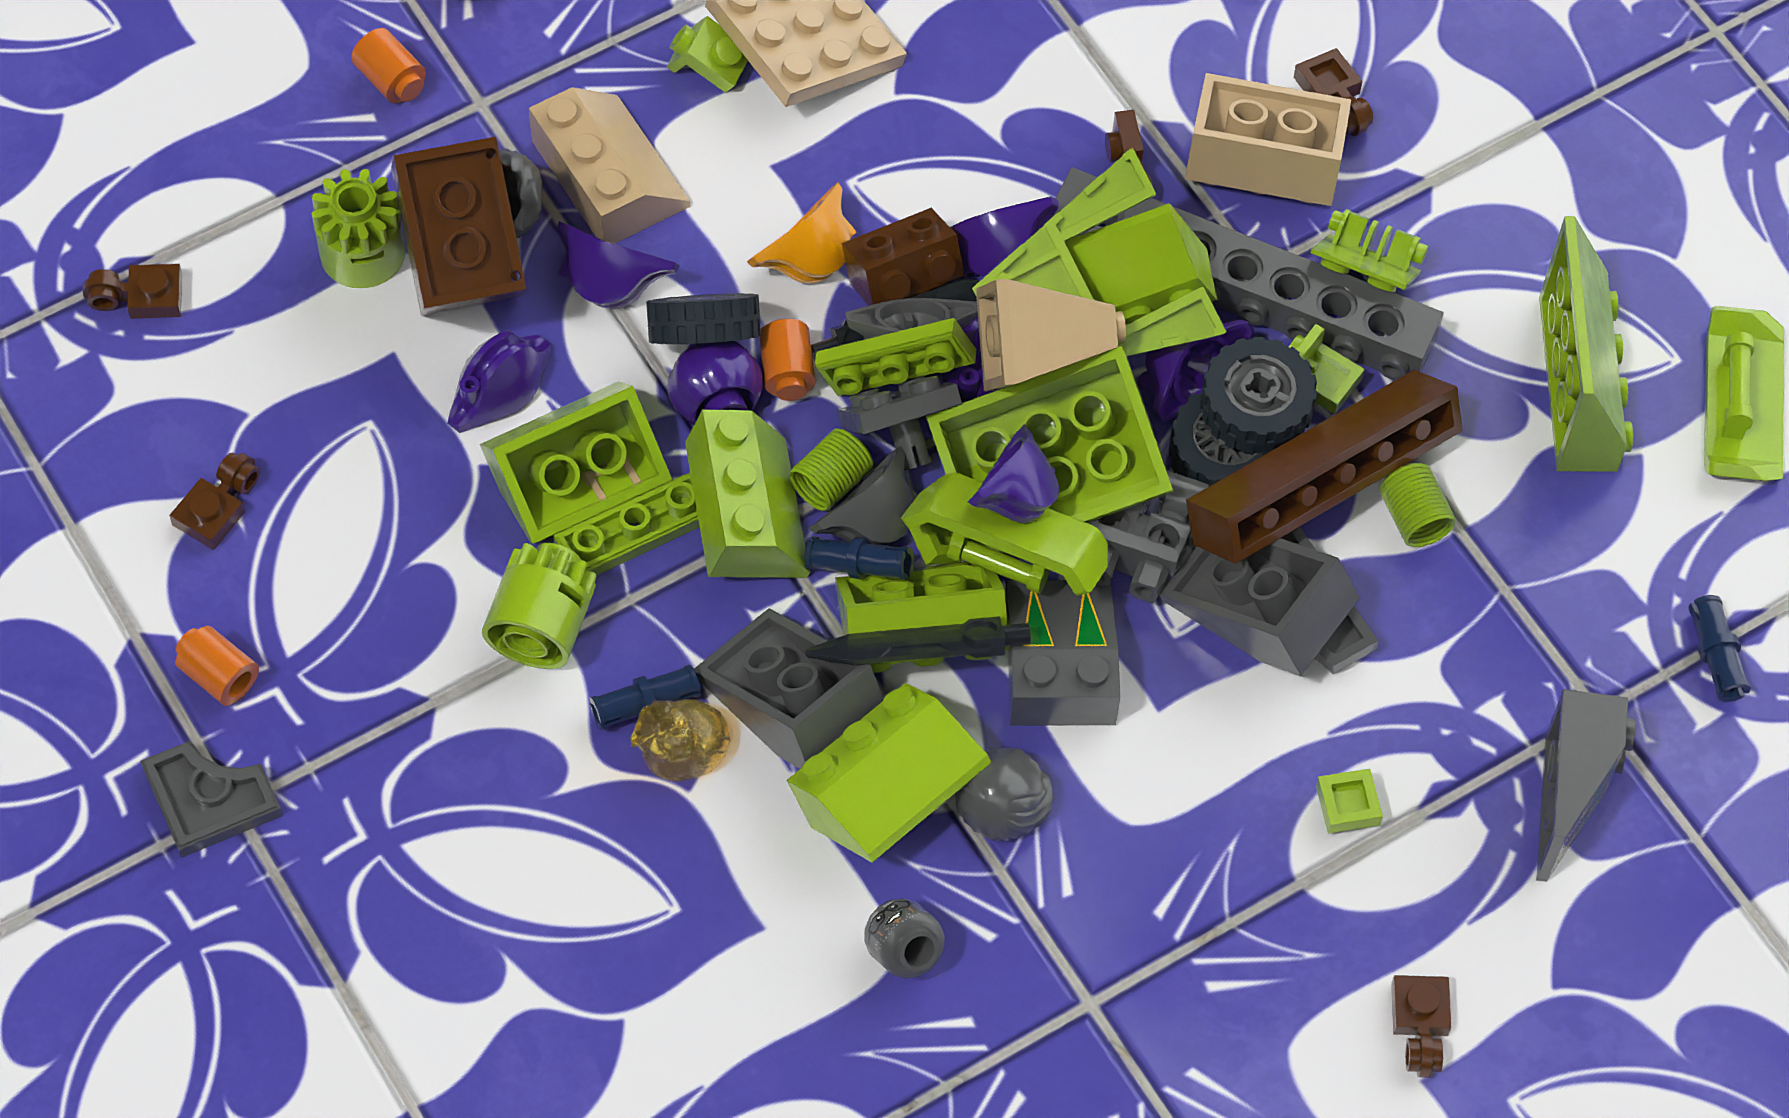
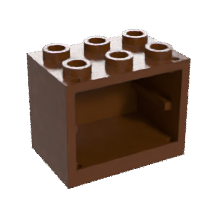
[391,137,526,316]

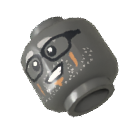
[864,898,945,979]

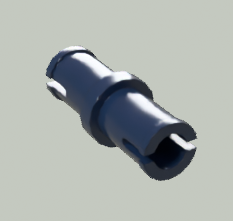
[805,536,914,581]
[1688,595,1751,702]
[589,664,701,730]

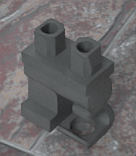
[1090,470,1209,603]

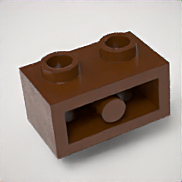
[841,207,965,306]

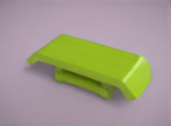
[1704,306,1784,481]
[901,472,1108,596]

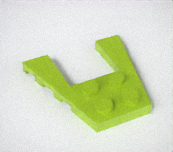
[972,148,1226,356]

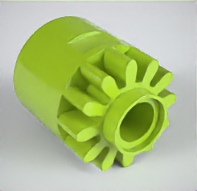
[311,169,406,288]
[482,543,597,669]

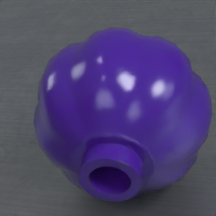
[667,341,764,426]

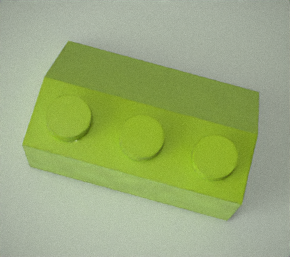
[1065,203,1217,325]
[479,381,672,544]
[685,410,810,578]
[835,562,1009,673]
[786,683,992,862]

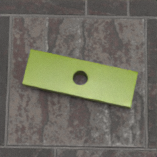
[815,318,976,396]
[554,472,700,575]

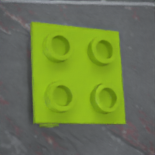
[1310,209,1429,292]

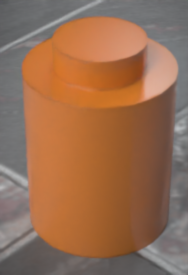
[351,28,426,103]
[759,319,816,401]
[175,625,259,706]

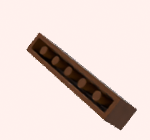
[1186,370,1463,564]

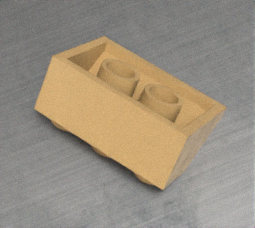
[1185,73,1351,206]
[529,87,691,244]

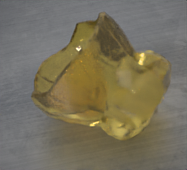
[630,699,731,781]

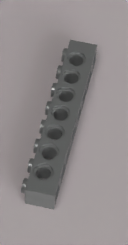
[1053,167,1444,380]

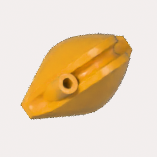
[747,182,857,283]

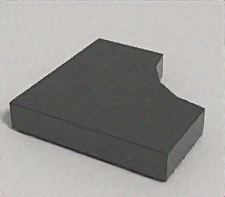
[140,740,283,858]

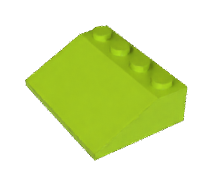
[1539,216,1633,472]
[926,346,1174,553]

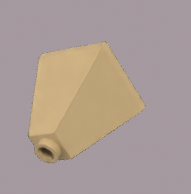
[976,279,1126,391]

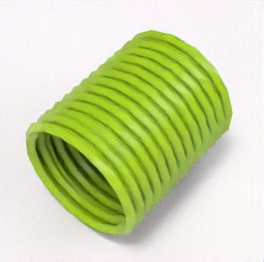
[790,428,873,511]
[1379,463,1456,547]

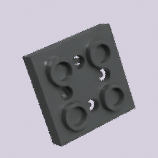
[838,375,962,470]

